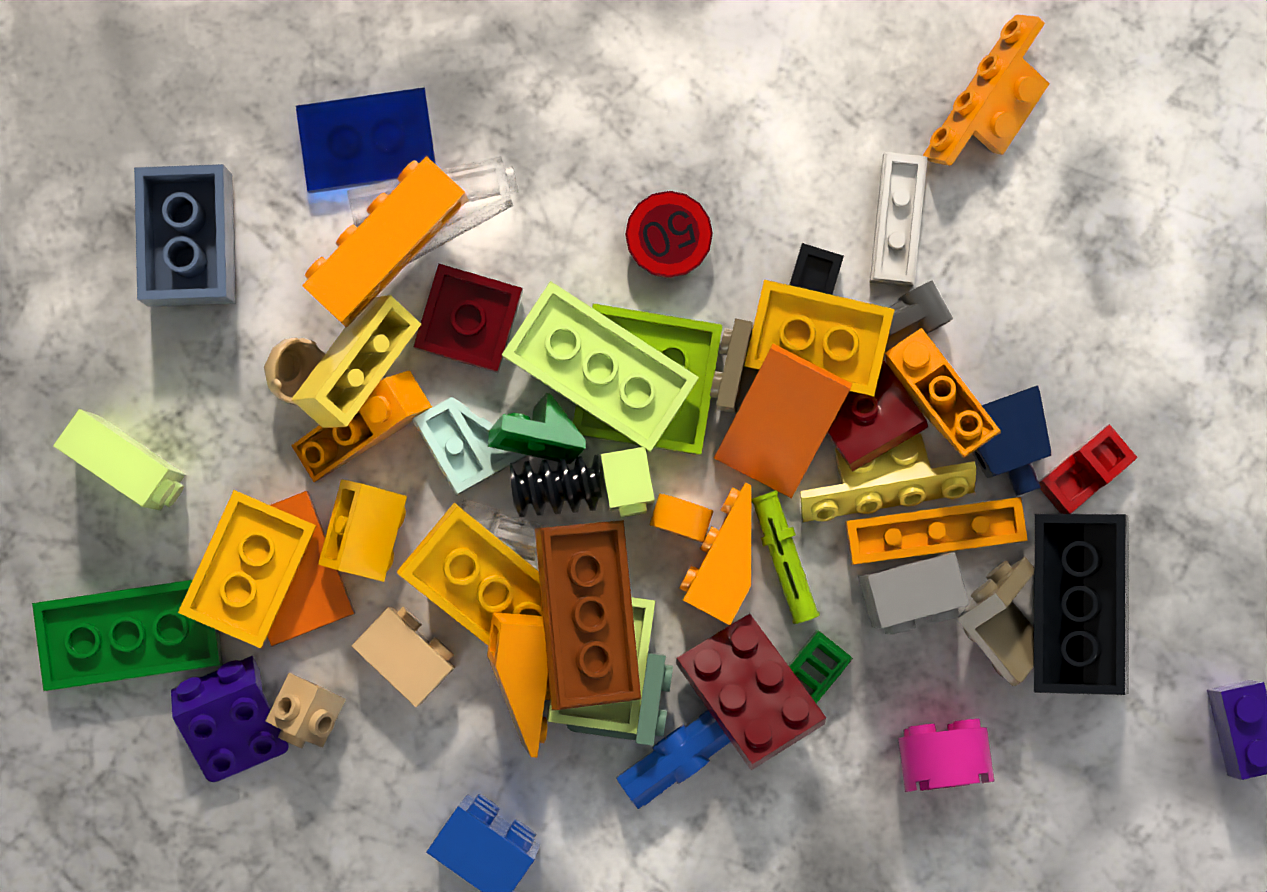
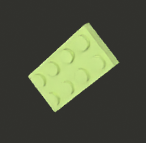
[502,281,699,453]

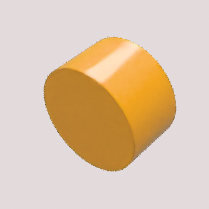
[649,493,714,543]

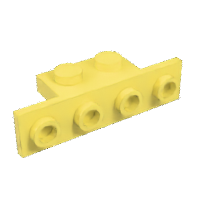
[800,433,977,522]

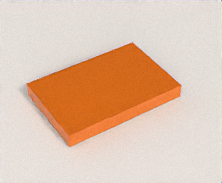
[714,344,852,498]
[268,491,356,646]

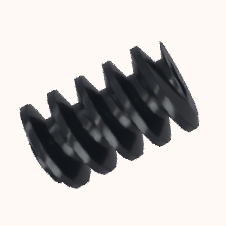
[510,455,602,517]

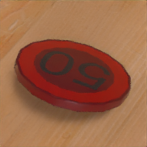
[625,191,713,278]

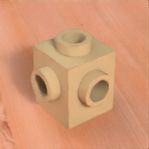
[266,673,346,748]

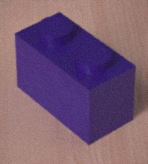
[1207,680,1267,780]

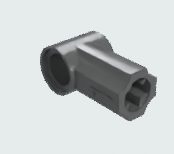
[885,280,953,352]

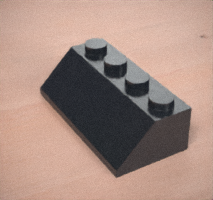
[1034,514,1129,695]

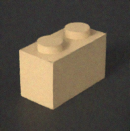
[352,607,456,707]

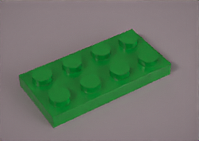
[32,580,223,691]

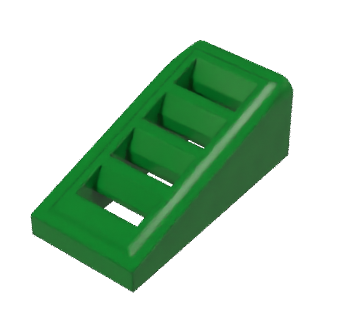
[788,630,853,703]

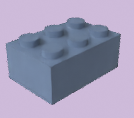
[134,164,236,307]

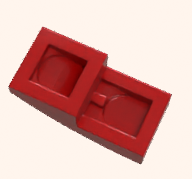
[1039,424,1138,514]

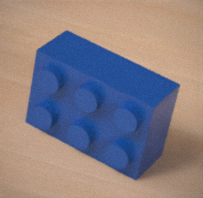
[426,794,540,892]

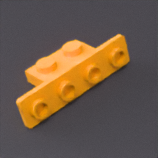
[923,15,1050,166]

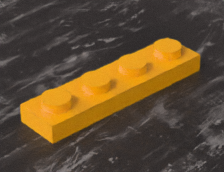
[845,497,1028,565]

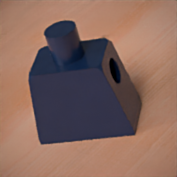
[972,385,1051,496]

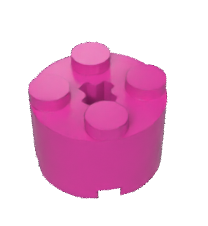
[898,719,995,792]

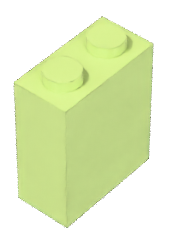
[53,409,186,511]

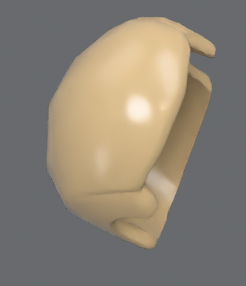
[264,338,325,405]

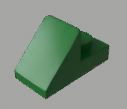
[487,393,586,464]

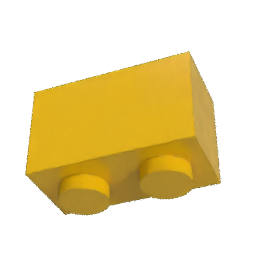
[318,479,407,582]

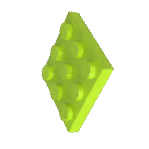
[573,303,723,456]

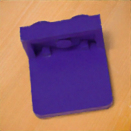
[171,655,289,782]

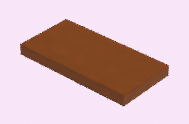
[535,520,641,710]

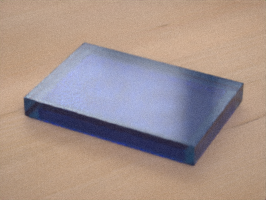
[296,87,436,194]

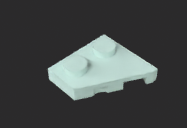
[412,397,529,496]

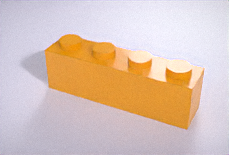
[302,156,468,328]

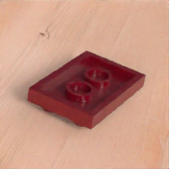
[676,613,826,770]

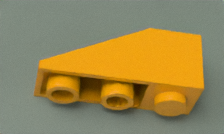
[885,328,1001,458]
[291,370,432,482]
[679,482,751,625]
[487,612,551,758]

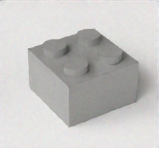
[858,552,969,635]

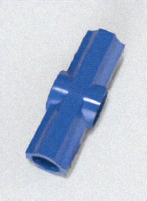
[616,710,731,809]

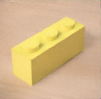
[291,295,421,428]

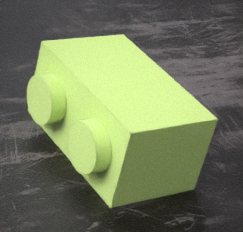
[601,447,655,518]

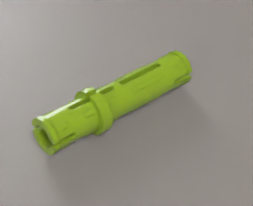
[751,490,820,624]

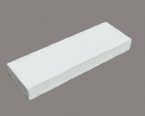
[869,152,928,287]

